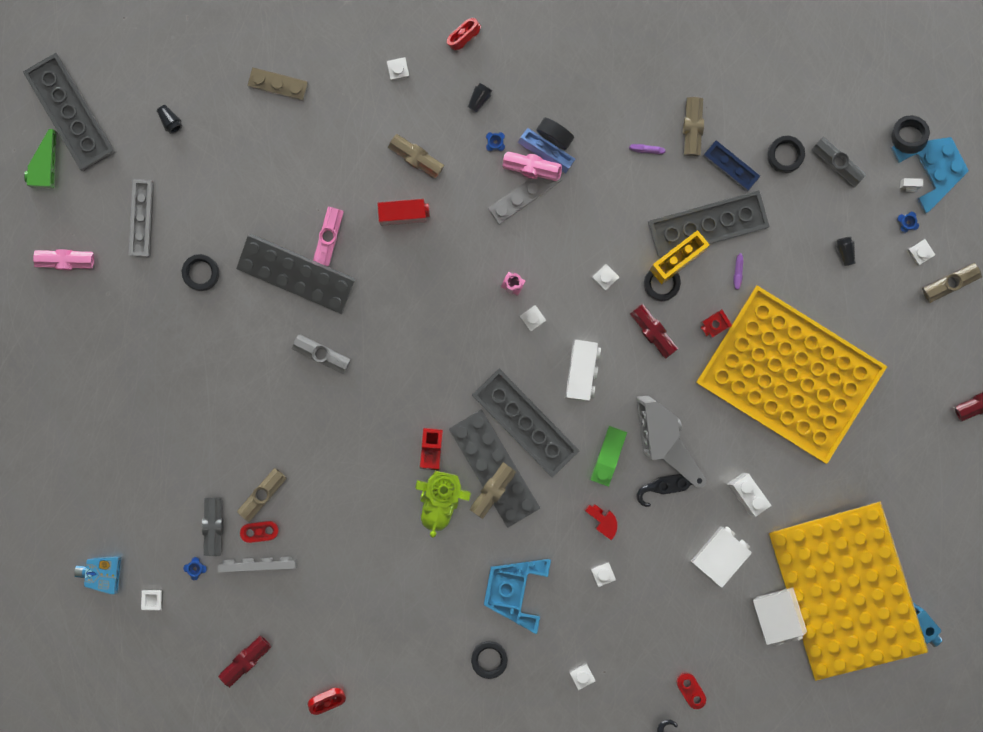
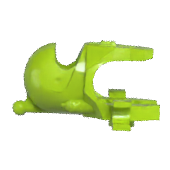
[415,471,471,538]

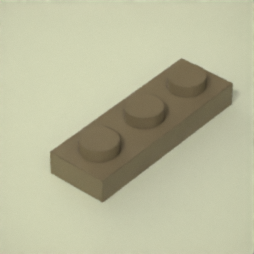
[247,67,308,101]

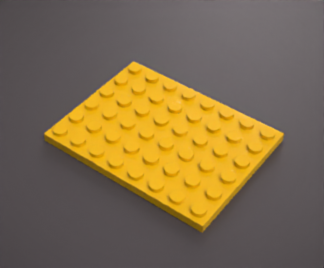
[696,285,887,464]
[769,501,928,681]

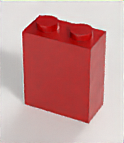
[377,199,430,226]

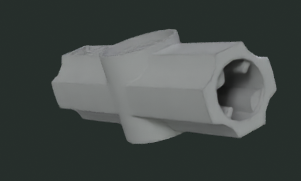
[292,334,351,374]

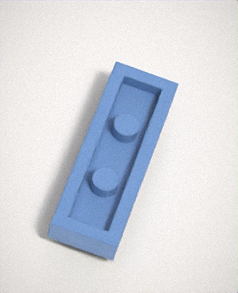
[518,128,575,174]

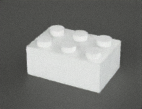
[565,340,601,401]

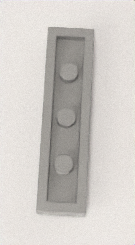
[488,177,562,224]
[129,179,153,257]
[218,556,297,572]

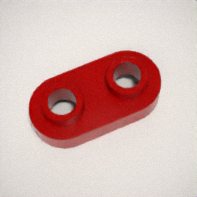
[446,18,481,50]
[240,521,279,543]
[677,673,706,709]
[308,688,346,715]

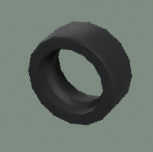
[891,115,930,154]
[536,117,574,150]
[767,135,805,173]
[181,254,219,291]
[644,270,681,302]
[471,641,508,679]

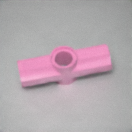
[503,152,562,181]
[313,207,344,266]
[33,249,94,270]
[501,272,526,296]

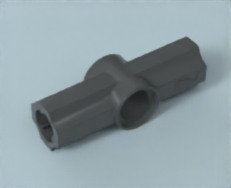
[812,137,866,187]
[202,498,224,556]

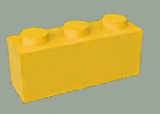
[650,230,710,285]

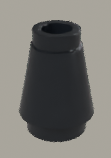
[467,83,493,112]
[157,105,182,134]
[836,236,856,266]

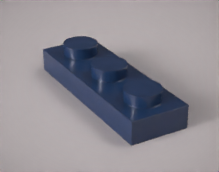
[703,140,760,191]

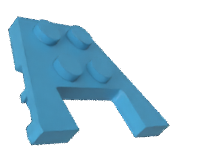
[891,137,969,214]
[484,559,551,634]

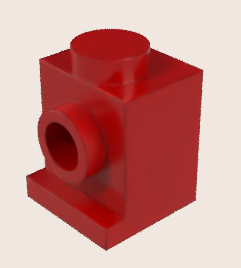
[700,309,732,338]

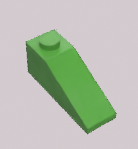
[24,129,57,189]
[589,426,627,487]

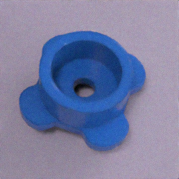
[486,132,505,151]
[898,212,919,233]
[183,557,207,580]

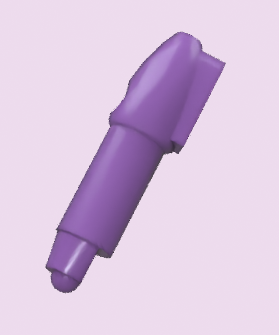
[629,144,666,154]
[734,253,744,290]

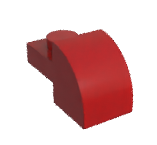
[420,428,443,470]
[584,504,618,540]

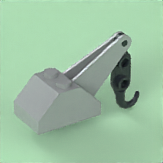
[637,395,706,507]

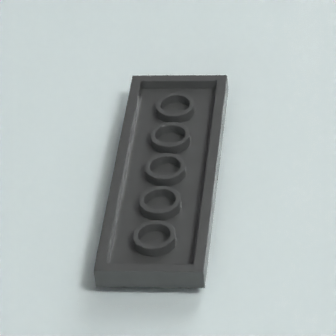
[23,53,115,171]
[648,190,770,258]
[236,234,355,314]
[472,368,579,477]
[449,409,540,528]

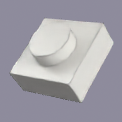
[387,57,410,81]
[900,178,923,192]
[908,239,935,266]
[592,264,619,291]
[520,305,546,332]
[591,562,616,587]
[141,590,162,610]
[570,663,595,690]

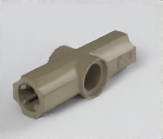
[683,97,704,157]
[388,134,444,179]
[922,263,982,303]
[469,462,516,519]
[237,468,287,522]

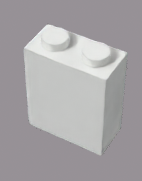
[728,473,771,517]
[691,526,752,588]
[753,587,807,646]

